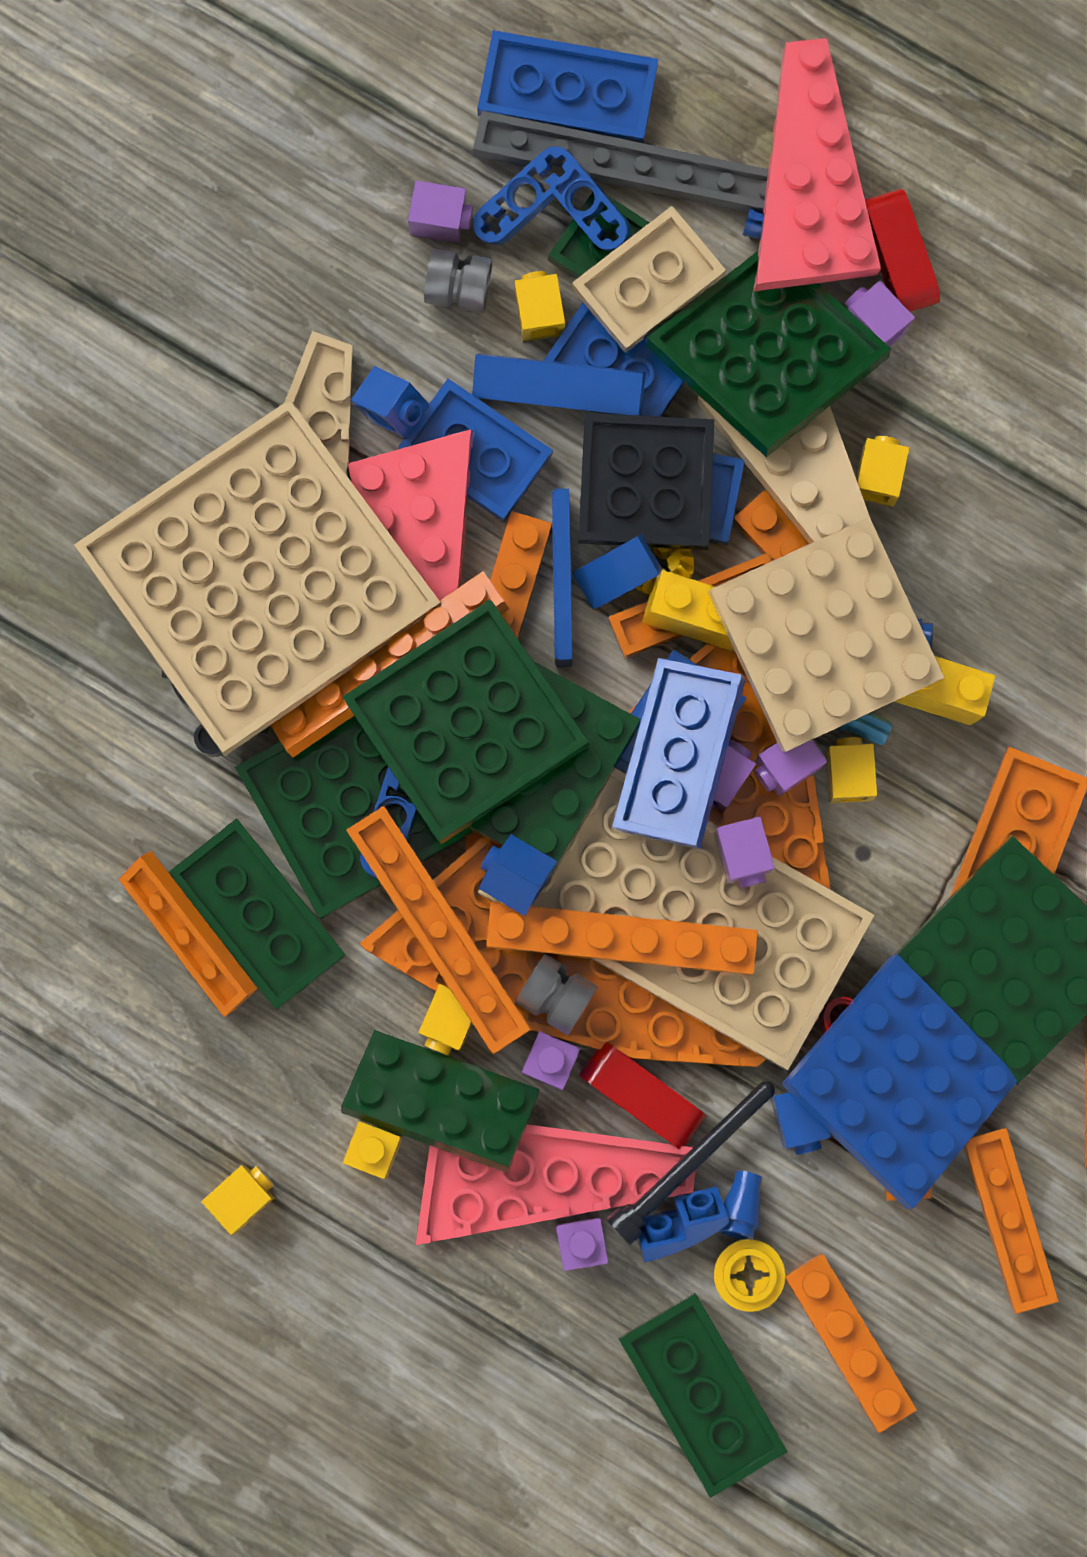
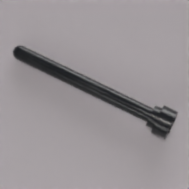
[606,1081,775,1245]

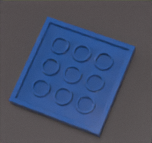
[782,954,1017,1209]

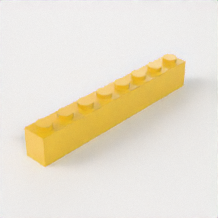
[642,570,996,726]

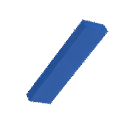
[472,353,646,416]
[552,489,572,667]

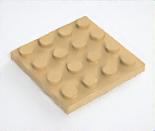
[708,517,944,753]

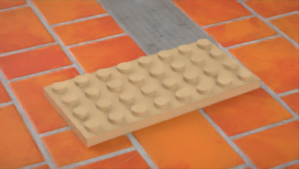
[478,768,875,1071]

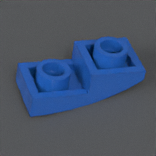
[572,533,662,610]
[637,1187,729,1263]

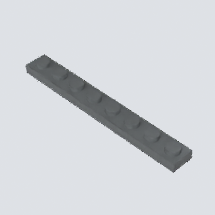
[473,111,768,214]

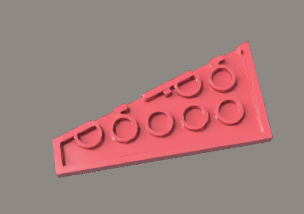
[754,38,881,291]
[347,430,474,601]
[416,1125,696,1245]

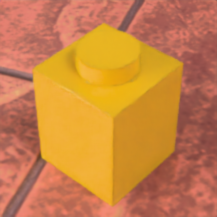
[515,271,565,342]
[856,436,910,507]
[825,737,877,804]
[418,984,472,1056]
[343,1121,403,1179]
[201,1165,275,1235]

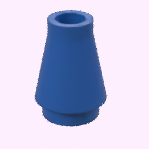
[718,1171,762,1240]

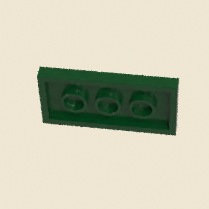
[168,818,346,1011]
[341,1030,540,1173]
[618,1293,788,1498]

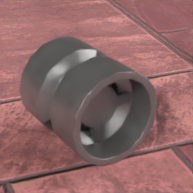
[424,248,493,314]
[515,954,598,1035]

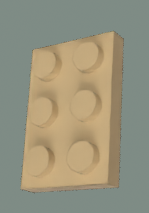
[572,206,726,353]

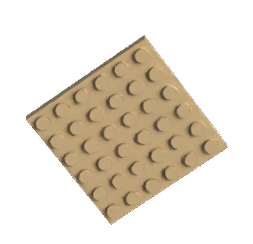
[74,399,441,757]

